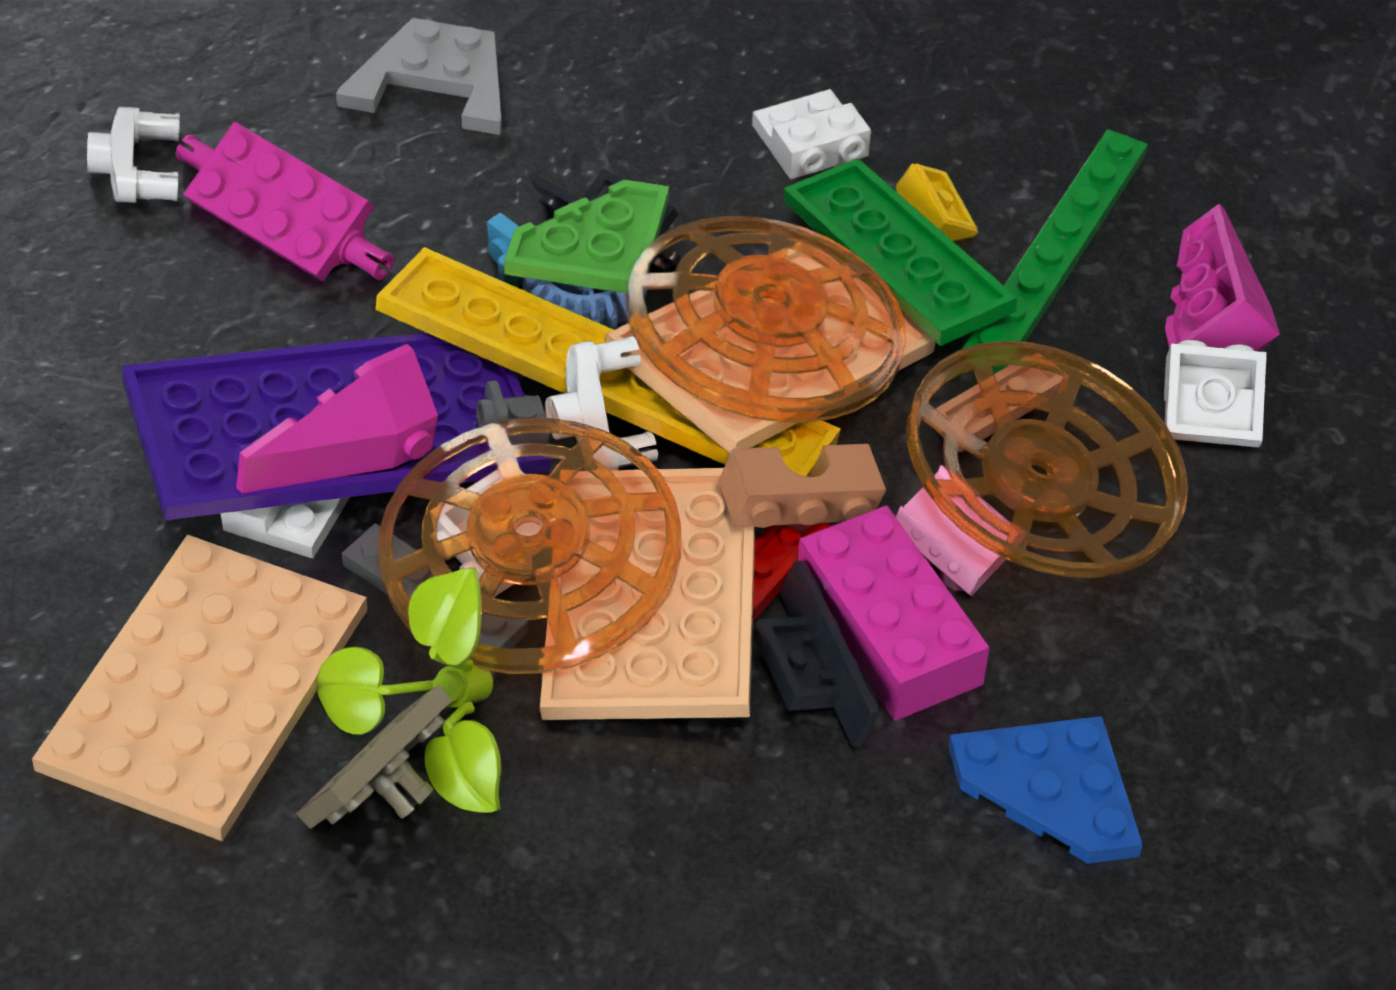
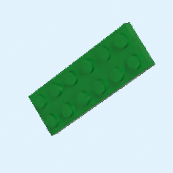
[784,158,1017,346]

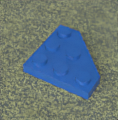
[948,716,1143,864]

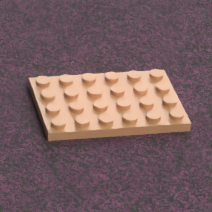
[605,239,936,453]
[540,468,756,720]
[32,535,368,841]

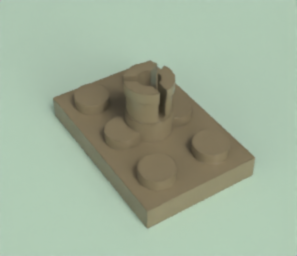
[296,685,452,829]

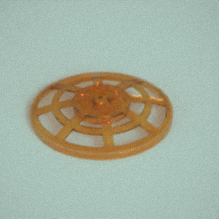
[626,216,906,423]
[906,341,1188,578]
[378,418,682,674]

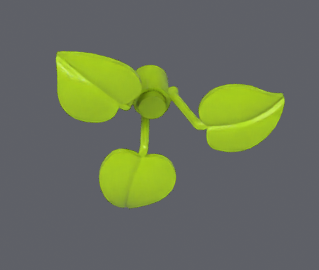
[317,567,501,813]

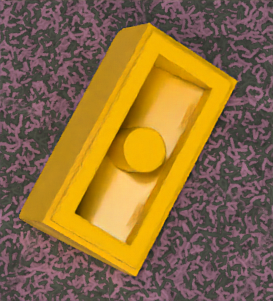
[896,163,978,241]

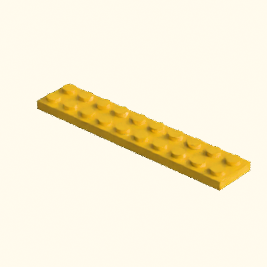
[375,247,841,477]

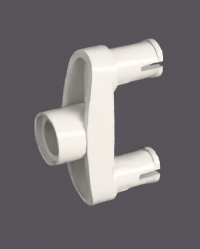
[87,107,179,203]
[545,336,658,471]

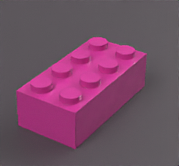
[798,505,990,721]

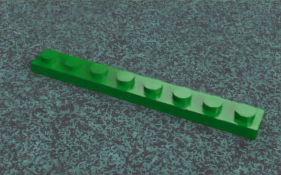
[961,129,1148,375]

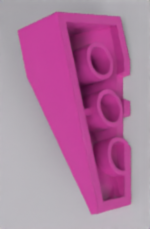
[1165,204,1280,352]
[236,344,438,493]

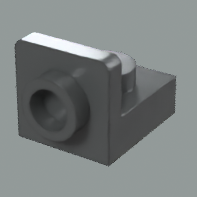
[476,380,551,448]

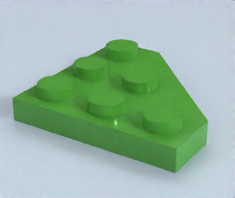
[504,180,669,296]

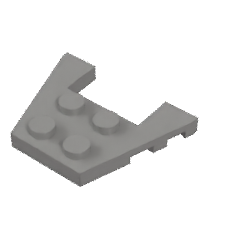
[336,18,502,135]

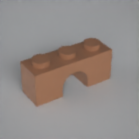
[719,444,886,528]

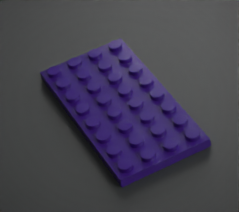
[121,333,552,520]

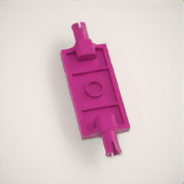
[176,122,394,282]

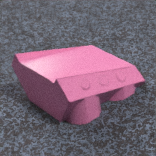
[896,465,1025,596]

